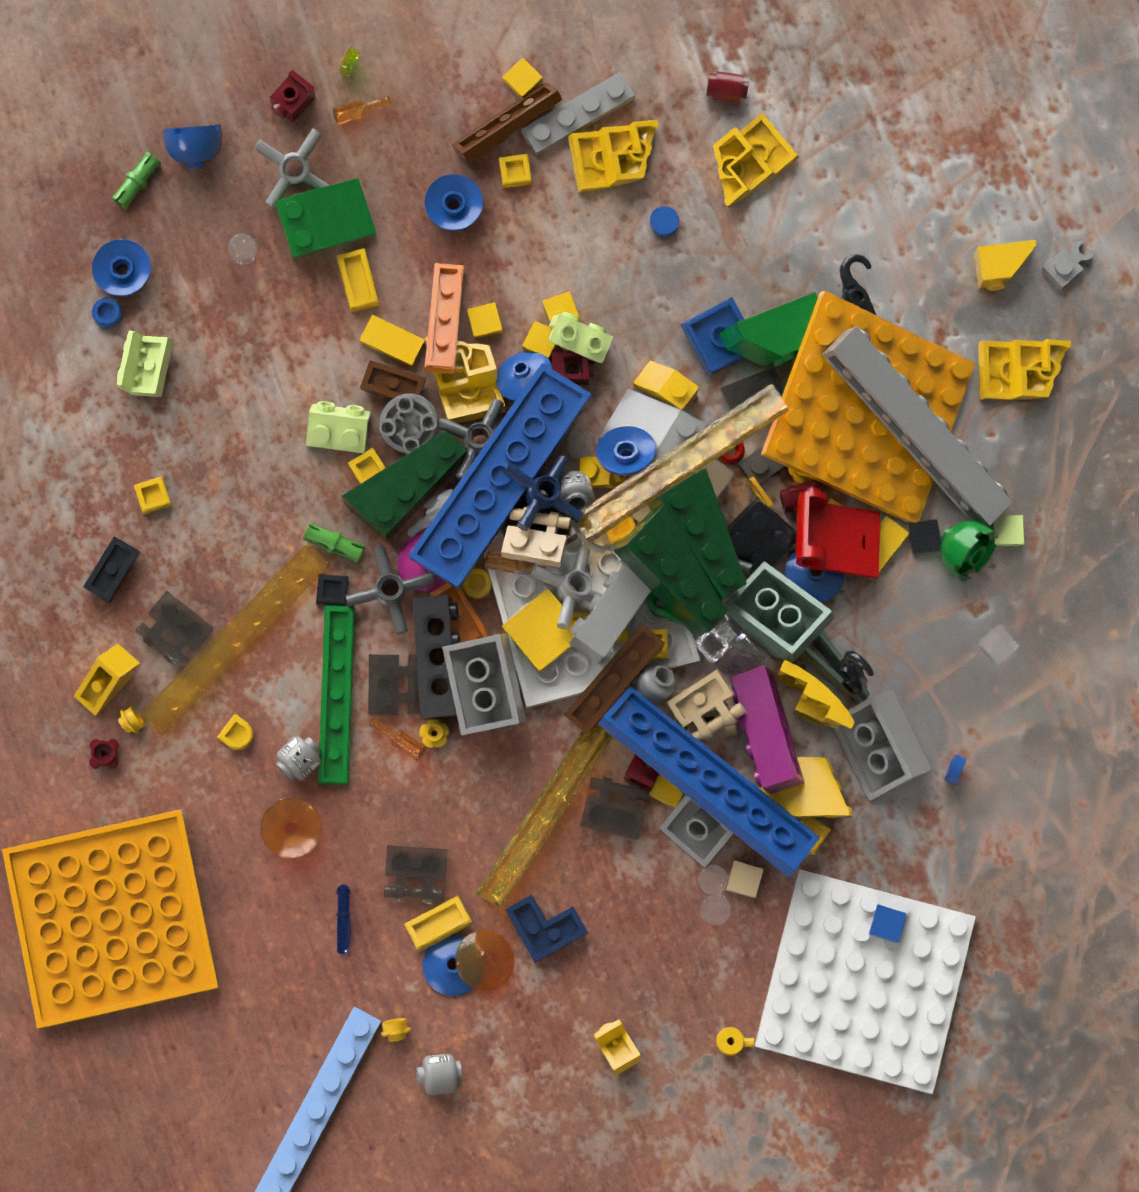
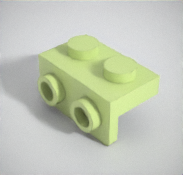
[549,312,613,363]
[117,331,174,397]
[306,401,371,453]

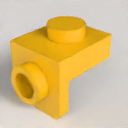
[579,457,626,491]
[594,1020,643,1076]

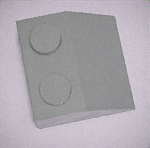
[659,795,734,868]

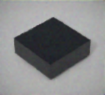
[907,519,942,555]
[316,574,349,606]

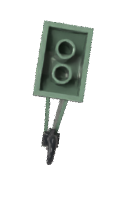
[725,561,874,705]

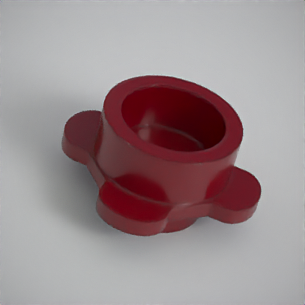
[89,739,119,769]

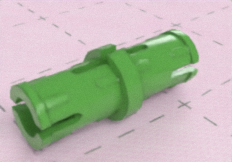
[111,152,161,209]
[303,523,365,563]

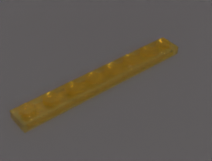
[575,384,789,544]
[140,543,329,736]
[476,698,619,909]

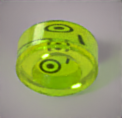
[338,46,360,77]

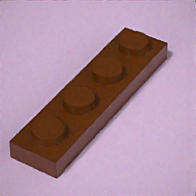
[452,82,563,163]
[564,623,665,734]

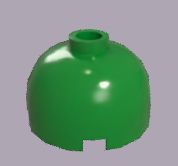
[940,520,998,581]

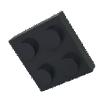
[727,496,797,573]

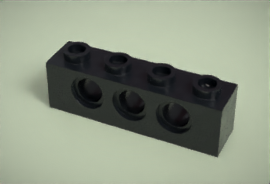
[412,595,461,720]

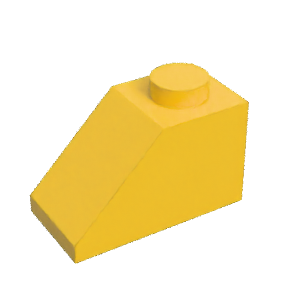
[974,240,1036,291]
[633,361,699,412]
[74,644,140,716]

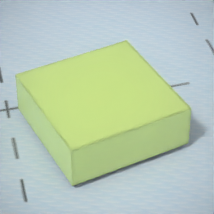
[992,515,1024,547]

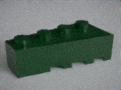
[342,430,467,543]
[647,467,747,600]
[613,504,728,637]

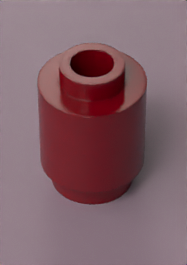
[706,71,749,104]
[780,481,824,515]

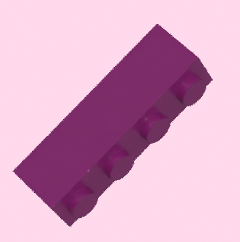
[731,665,805,794]

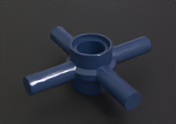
[503,455,584,531]

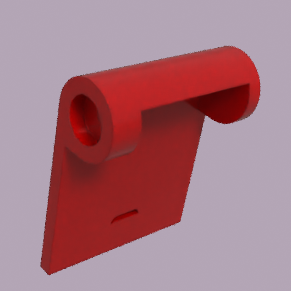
[796,488,880,579]

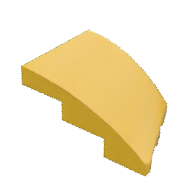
[713,112,800,208]
[568,120,658,192]
[425,337,506,424]
[978,339,1071,401]
[775,660,855,729]
[758,757,852,819]

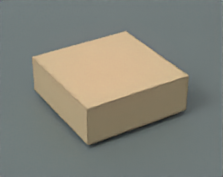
[726,860,763,899]

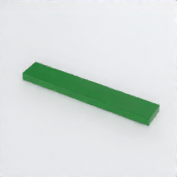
[318,606,355,786]

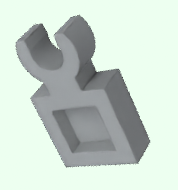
[1041,239,1095,291]

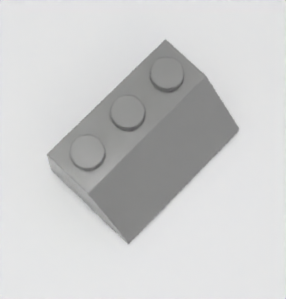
[442,633,527,736]
[834,690,932,801]

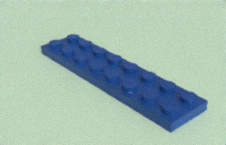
[408,363,592,590]
[598,686,820,877]

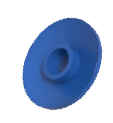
[424,174,483,231]
[92,239,151,297]
[496,351,553,402]
[596,426,656,475]
[785,551,845,603]
[423,935,483,996]

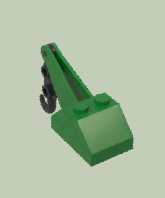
[720,254,876,367]

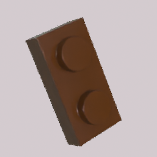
[360,360,426,400]

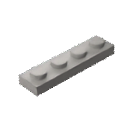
[521,72,635,156]

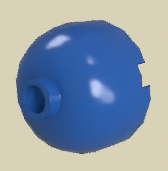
[163,124,222,169]

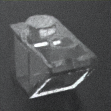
[693,615,766,675]

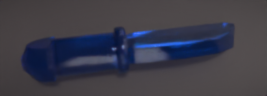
[336,884,351,954]

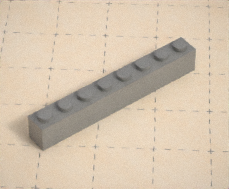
[822,326,1013,526]
[568,453,734,664]

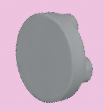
[379,394,439,454]

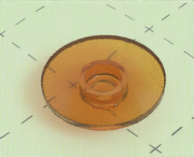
[261,798,321,858]
[455,930,514,991]

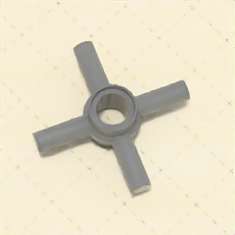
[254,128,329,208]
[531,547,602,630]

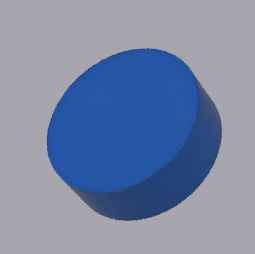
[650,206,679,237]
[92,298,122,329]
[944,754,967,786]

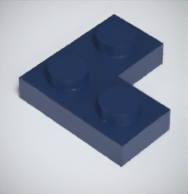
[505,894,588,963]

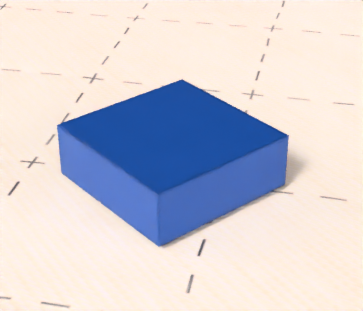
[868,904,907,943]

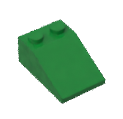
[275,178,377,260]

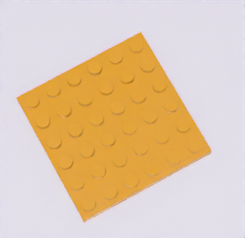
[761,291,975,524]
[2,809,219,1029]

